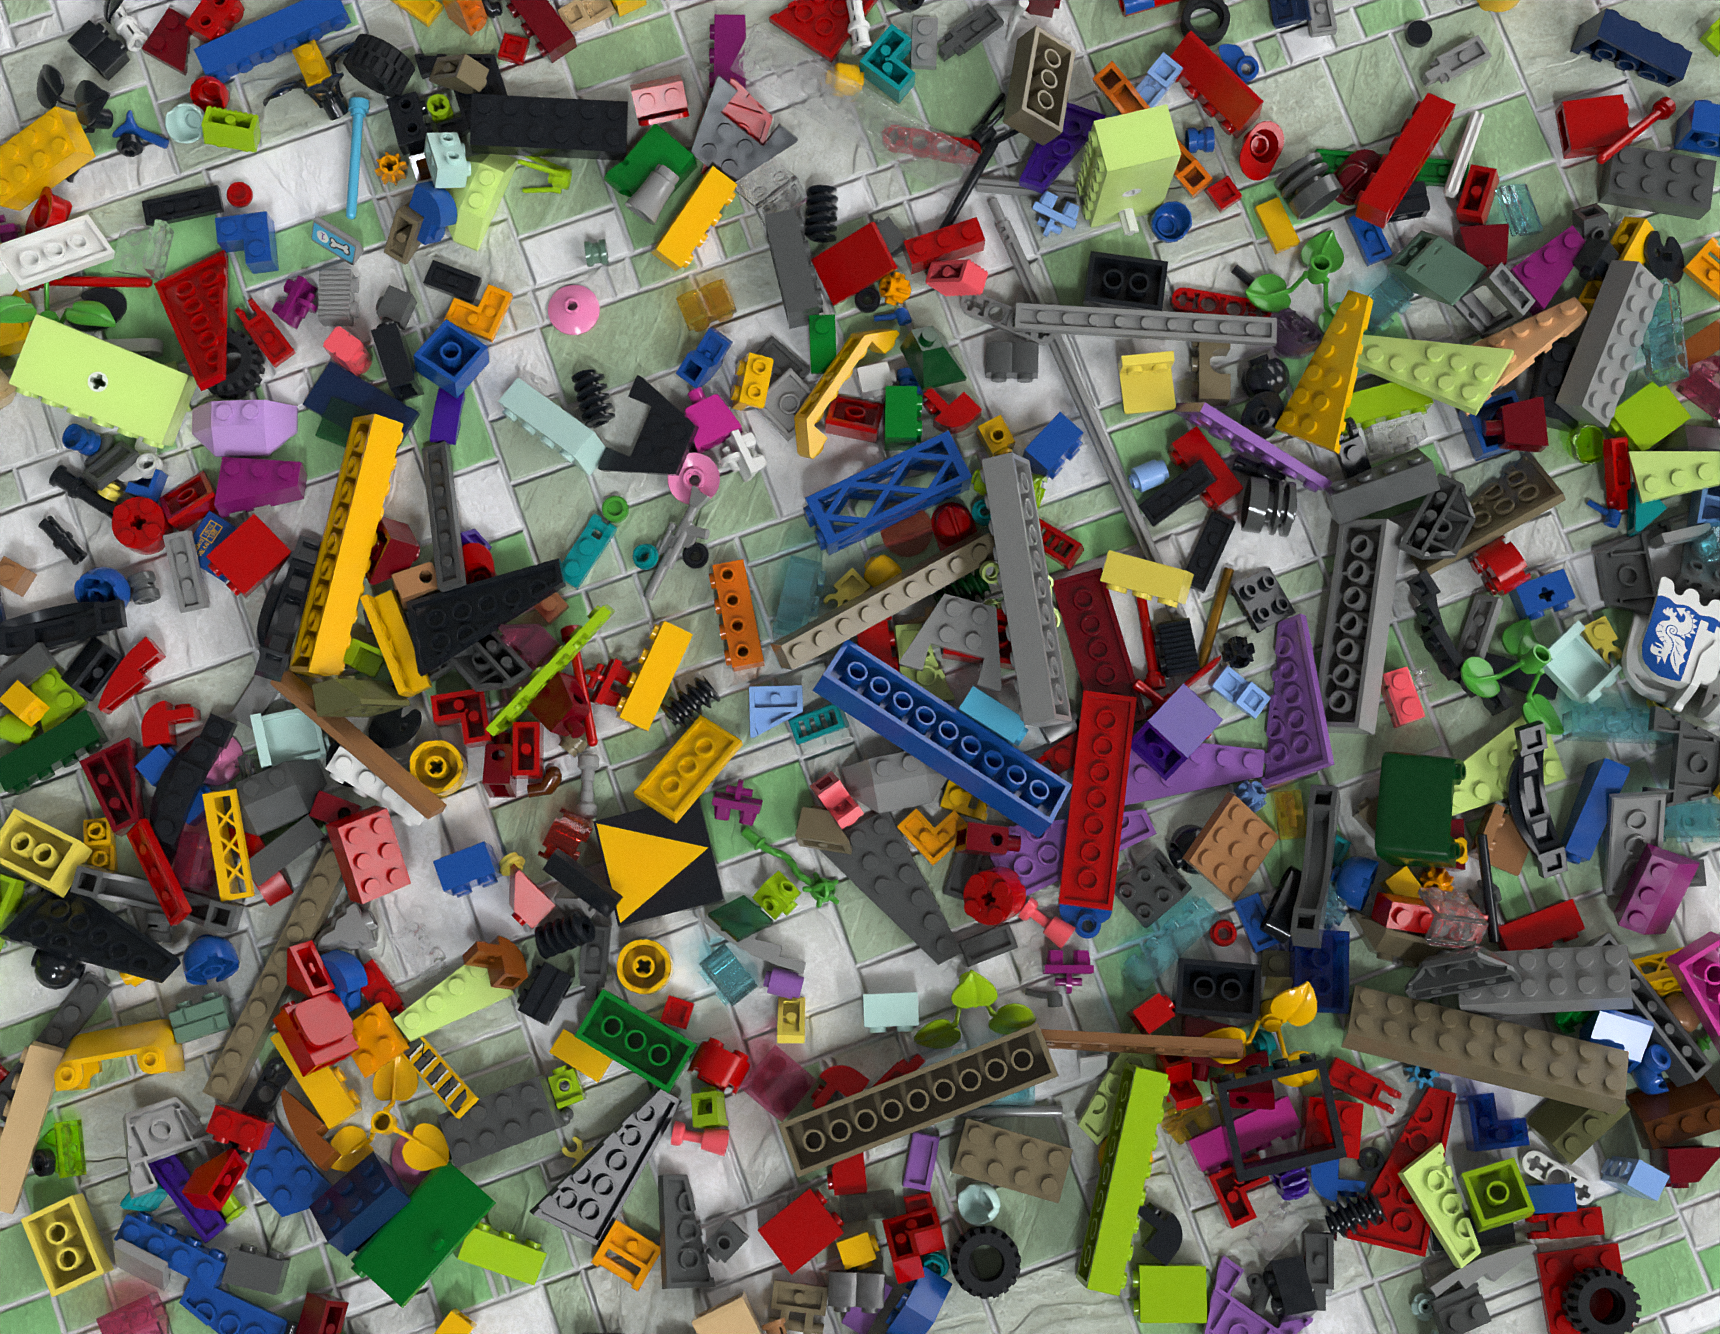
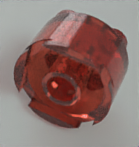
[538,807,593,862]

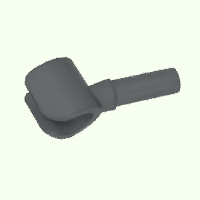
[1025,988,1063,1007]

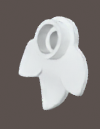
[117,436,163,483]

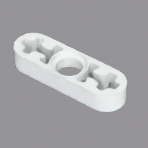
[1519,1150,1595,1205]

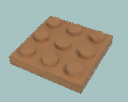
[1183,792,1280,902]

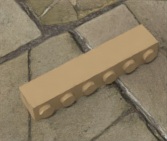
[0,1041,66,1214]

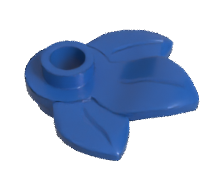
[1219,44,1259,84]
[1059,904,1112,939]

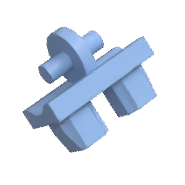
[1032,191,1080,237]

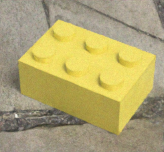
[1100,550,1194,608]
[0,808,93,898]
[20,1193,114,1297]

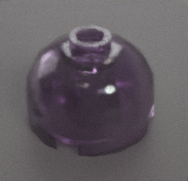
[1272,309,1322,360]

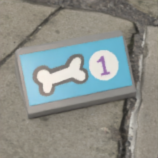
[311,216,364,265]

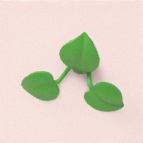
[1245,230,1344,334]
[0,277,116,327]
[1460,619,1565,735]

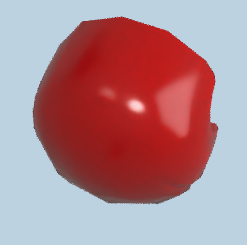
[189,75,230,113]

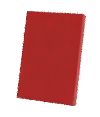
[811,222,898,306]

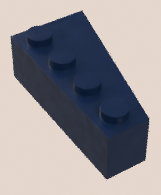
[1570,8,1693,87]

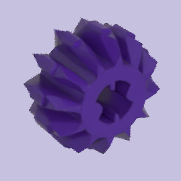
[1270,1153,1310,1201]

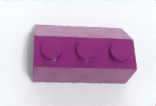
[1613,843,1700,935]

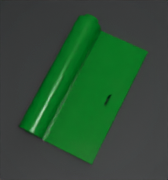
[351,1162,496,1308]

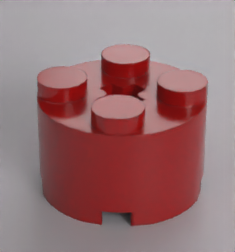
[112,497,174,555]
[1470,535,1531,596]
[963,866,1026,925]
[687,1037,751,1096]

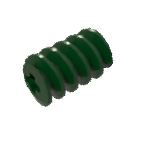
[933,568,991,604]

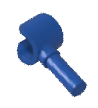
[874,308,912,326]
[1586,499,1622,528]

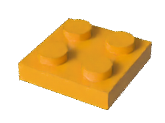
[351,1002,410,1078]

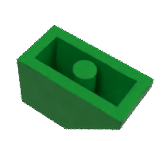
[809,314,836,374]

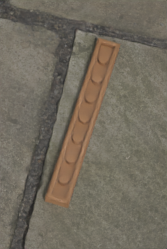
[270,670,447,819]
[1022,1028,1244,1059]

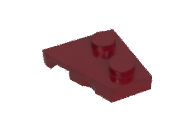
[141,7,191,76]

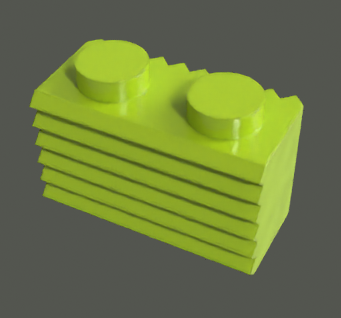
[201,106,261,153]

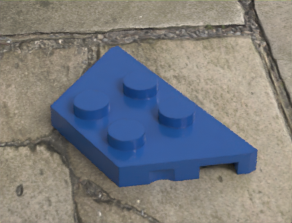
[246,1119,333,1217]

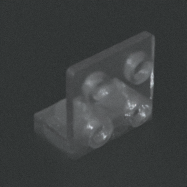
[735,157,808,227]
[111,219,174,280]
[1417,887,1489,949]

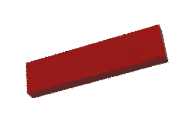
[126,818,192,926]

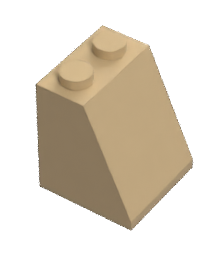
[691,1291,764,1334]

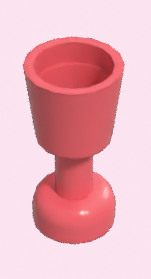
[1017,897,1076,949]
[671,1121,730,1156]

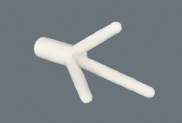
[992,0,1031,41]

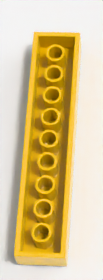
[288,414,403,679]

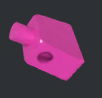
[685,387,743,454]

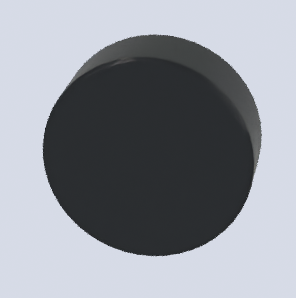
[1405,20,1432,48]
[32,1148,56,1177]

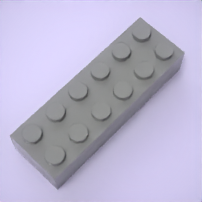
[1555,260,1664,428]
[1459,945,1633,1016]

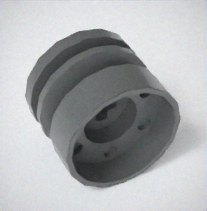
[1274,152,1344,221]
[1241,476,1297,537]

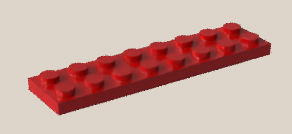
[1058,690,1137,911]

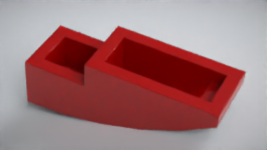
[98,637,166,715]

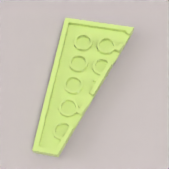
[1356,335,1514,416]
[1452,715,1567,816]

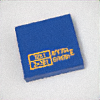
[193,511,237,583]

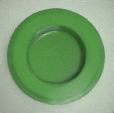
[602,496,629,523]

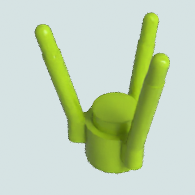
[517,156,572,194]

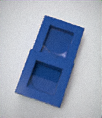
[1525,1182,1577,1214]

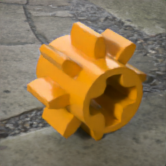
[375,152,408,186]
[879,272,911,306]
[1420,867,1454,901]

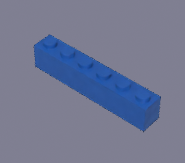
[194,0,352,83]

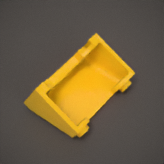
[54,1019,186,1091]

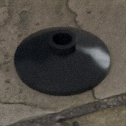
[1241,391,1284,440]

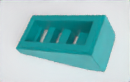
[788,704,849,745]
[120,1177,168,1212]

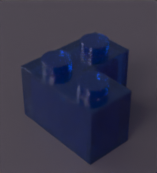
[1458,1092,1530,1152]

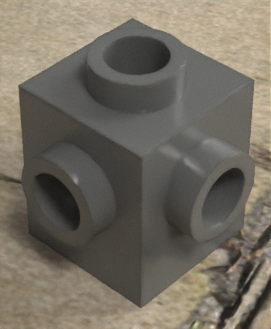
[1572,203,1611,241]

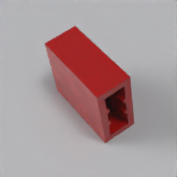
[1555,94,1633,159]
[206,514,292,598]
[758,1187,845,1275]

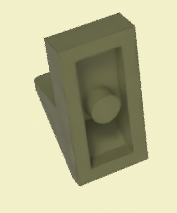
[1260,950,1293,1004]

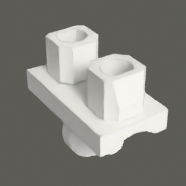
[720,429,767,483]

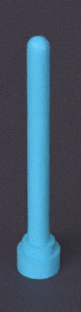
[346,97,370,220]

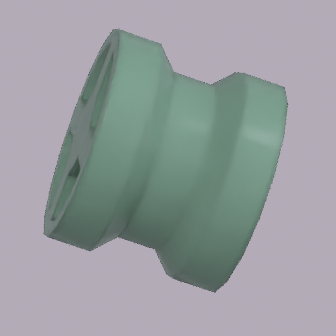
[584,239,609,267]

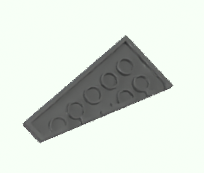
[820,812,962,965]

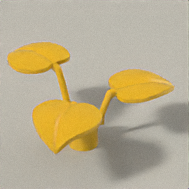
[1202,981,1317,1087]
[330,1055,450,1172]

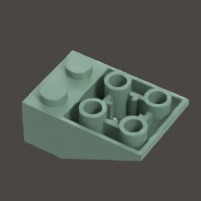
[1387,230,1487,306]

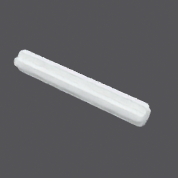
[1443,111,1485,198]

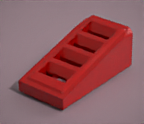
[1039,518,1084,570]

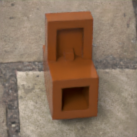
[462,936,528,990]

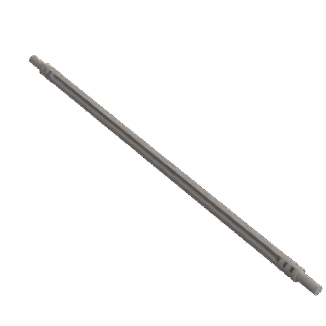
[988,199,1196,642]

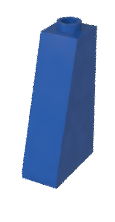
[1560,758,1630,864]

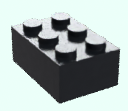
[1082,251,1168,311]

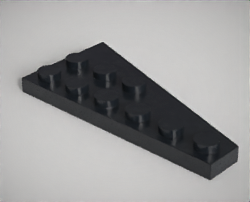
[406,558,566,677]
[0,885,181,983]

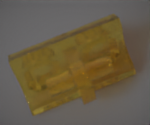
[1272,789,1306,841]
[1161,1102,1213,1145]

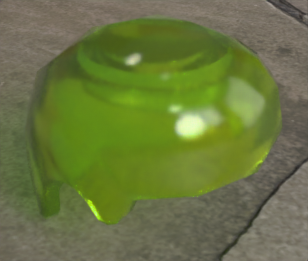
[1566,423,1605,465]

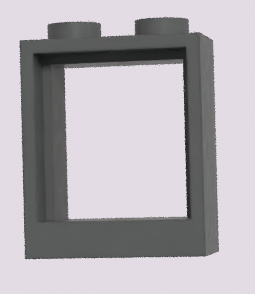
[1453,262,1536,339]

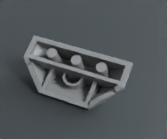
[842,751,947,814]

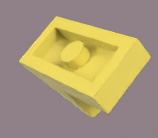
[777,997,805,1043]

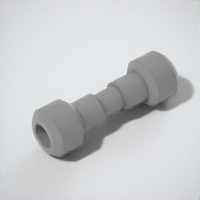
[575,754,599,819]

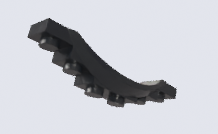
[254,535,321,682]
[1407,569,1514,716]
[0,599,127,656]
[150,713,237,867]
[1506,720,1568,879]

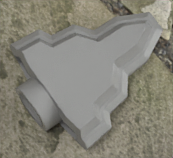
[313,900,379,952]

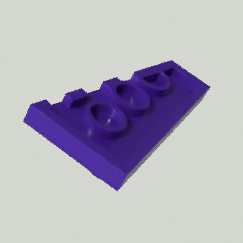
[1019,102,1105,194]

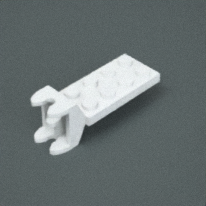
[0,214,115,297]

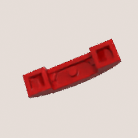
[228,828,294,907]

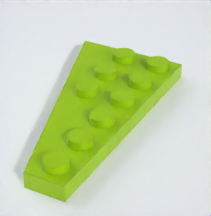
[486,604,615,736]

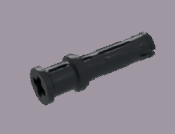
[49,465,119,519]

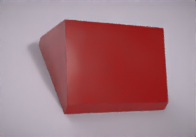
[825,395,885,443]
[159,470,217,532]

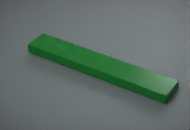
[1315,149,1469,188]

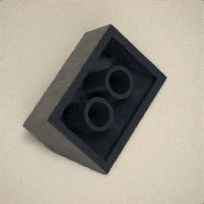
[1529,342,1579,434]
[1172,958,1261,1020]

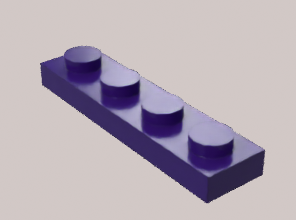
[148,1154,230,1243]

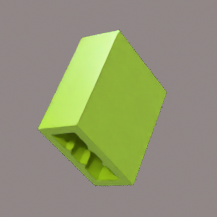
[1606,376,1691,451]
[1131,1263,1207,1323]

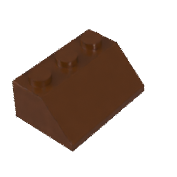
[1625,1075,1720,1150]

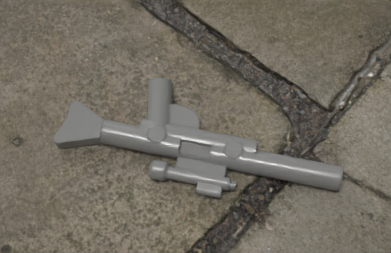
[643,485,710,601]

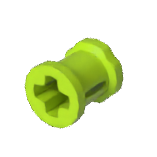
[427,94,454,124]
[221,1190,248,1224]

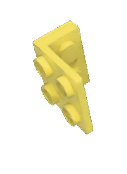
[1118,351,1176,415]

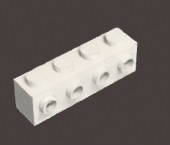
[325,746,425,826]

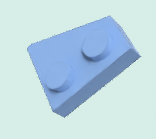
[749,685,803,738]

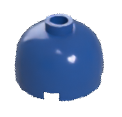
[74,567,131,609]
[1331,856,1379,911]
[182,934,239,985]

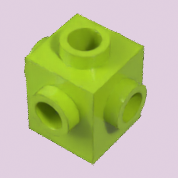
[752,870,801,920]

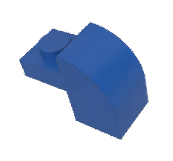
[409,181,457,245]
[675,327,733,389]
[320,949,368,1012]
[1306,1159,1366,1202]

